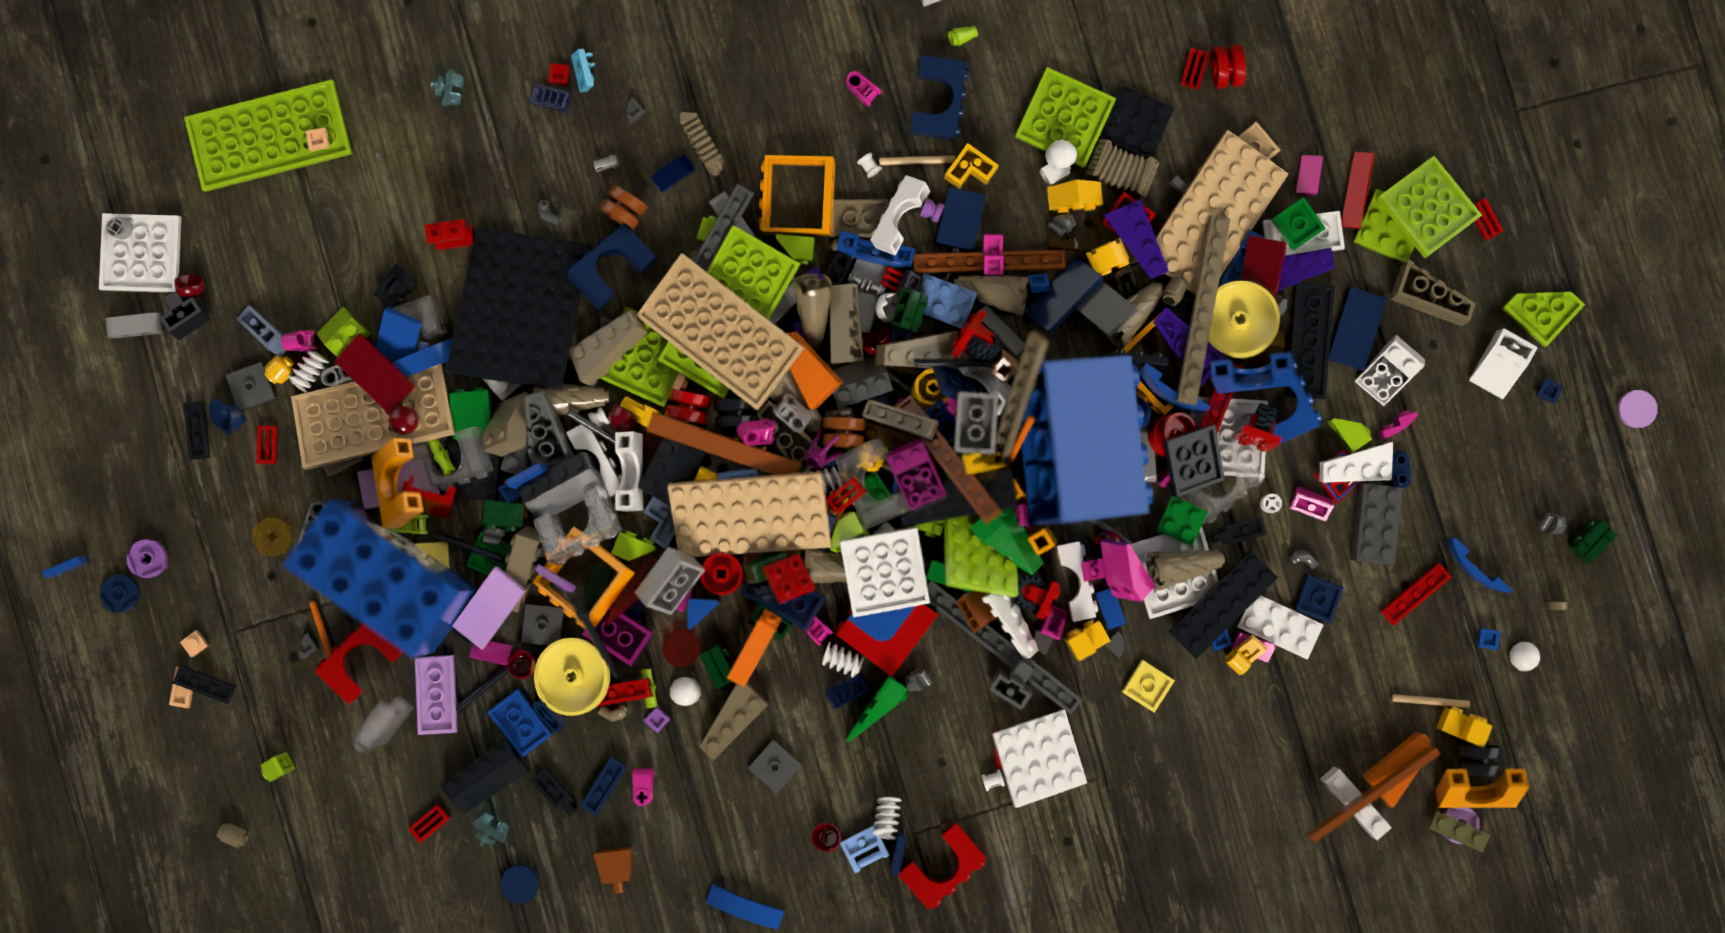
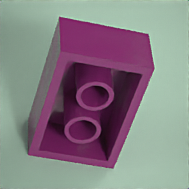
[582,605,654,666]

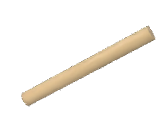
[879,155,955,165]
[1391,694,1470,708]

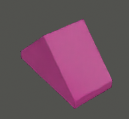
[1039,604,1068,640]

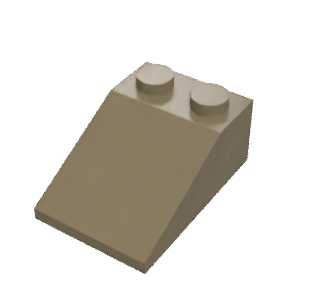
[482,392,528,457]

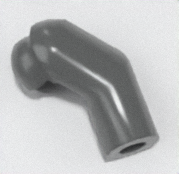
[537,200,561,225]
[1289,550,1319,569]

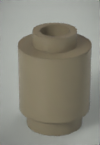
[1163,277,1188,306]
[217,823,249,848]

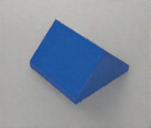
[687,598,721,630]

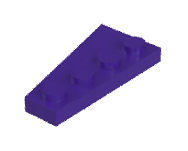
[1104,200,1169,279]
[1278,248,1335,292]
[1153,307,1225,387]

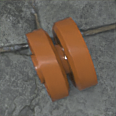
[598,184,648,230]
[822,417,865,448]

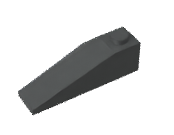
[525,390,574,468]

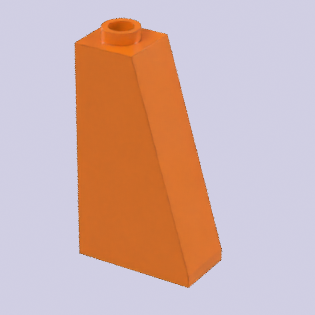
[786,332,843,410]
[727,609,782,687]
[1362,732,1431,808]

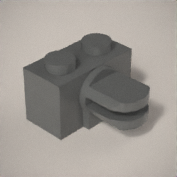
[989,660,1032,710]

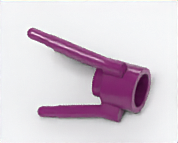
[805,428,842,469]

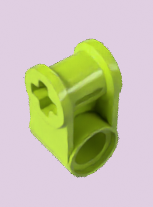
[391,515,428,534]

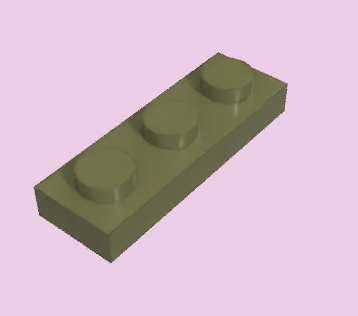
[1427,810,1490,853]

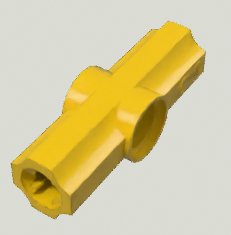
[620,396,660,427]

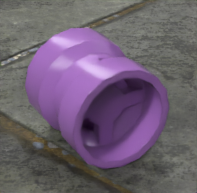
[920,198,945,223]

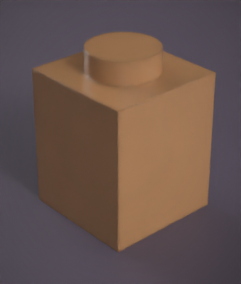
[990,349,1018,383]

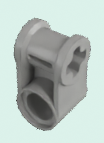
[773,394,811,432]

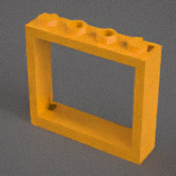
[759,155,836,236]
[1121,312,1174,416]
[532,526,635,629]

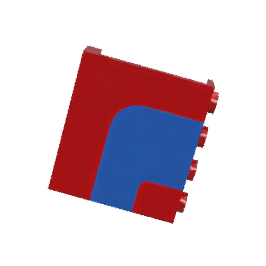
[836,604,938,677]

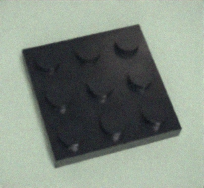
[1099,86,1174,159]
[1163,424,1225,497]
[440,439,502,501]

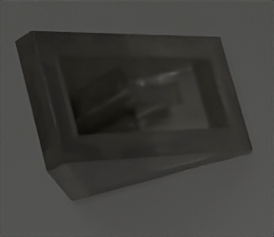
[1110,265,1140,299]

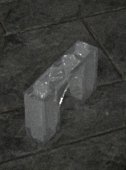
[407,427,494,494]
[835,439,910,530]
[1181,439,1265,524]
[533,486,622,565]
[351,696,415,753]

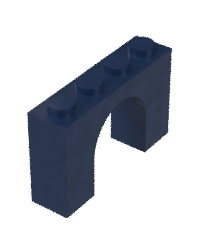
[910,55,969,141]
[567,223,656,310]

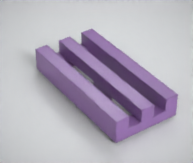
[535,564,576,592]

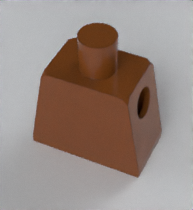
[956,591,997,633]
[594,846,633,894]

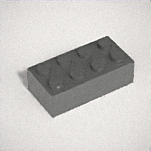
[1350,484,1403,565]

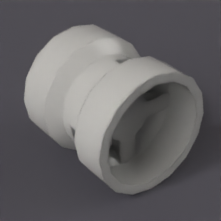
[106,218,132,240]

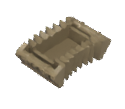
[680,112,725,176]
[1085,139,1159,198]

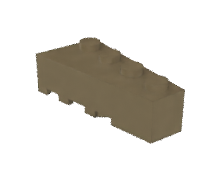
[1390,259,1476,326]
[830,284,864,363]
[570,310,648,387]
[875,331,958,369]
[756,400,828,473]
[503,526,548,613]
[700,682,769,760]

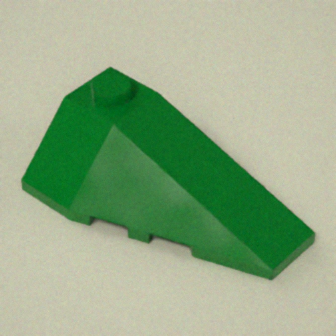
[970,509,1044,575]
[846,674,909,742]

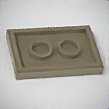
[831,199,889,238]

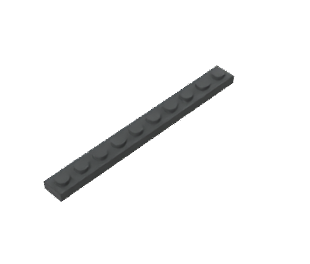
[927,581,1082,715]

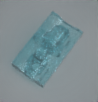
[431,69,464,107]
[473,812,509,847]

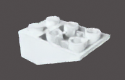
[1469,329,1538,399]
[1355,335,1425,406]

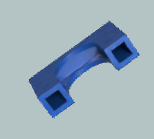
[1211,352,1296,394]
[1251,357,1323,444]

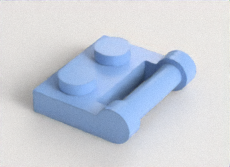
[841,825,890,873]

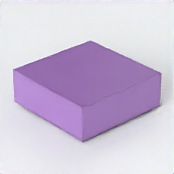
[643,706,671,733]

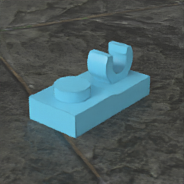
[571,49,595,92]

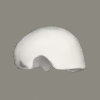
[1045,140,1077,169]
[876,293,896,322]
[1509,642,1540,671]
[670,677,701,706]

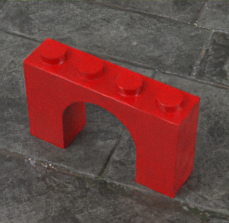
[314,622,404,705]
[898,821,987,910]

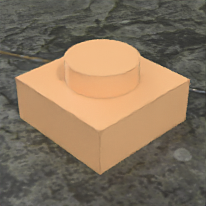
[306,128,330,151]
[672,373,690,391]
[180,630,209,658]

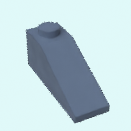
[237,305,287,357]

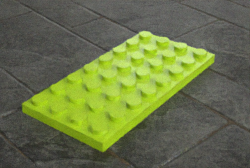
[184,79,352,192]
[658,225,801,399]

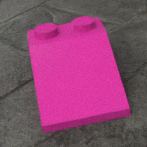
[1101,539,1155,602]

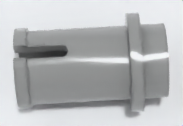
[593,154,619,172]

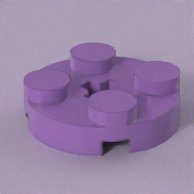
[127,540,168,578]

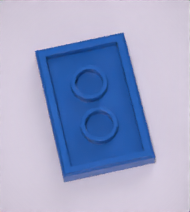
[376,307,422,362]
[487,688,553,758]

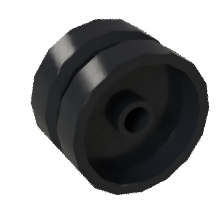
[714,399,757,430]
[1457,743,1503,776]

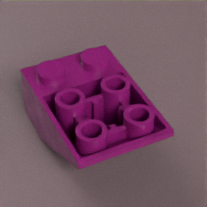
[886,437,946,510]

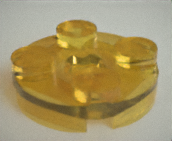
[252,518,293,556]

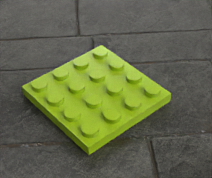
[1015,67,1116,169]
[1377,156,1482,258]
[600,306,679,408]
[944,515,1018,597]

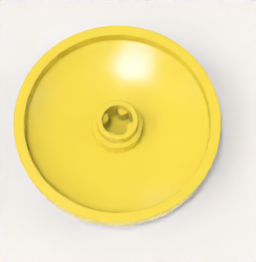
[1208,281,1280,358]
[534,638,610,716]

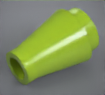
[948,26,978,47]

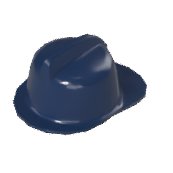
[209,398,247,435]

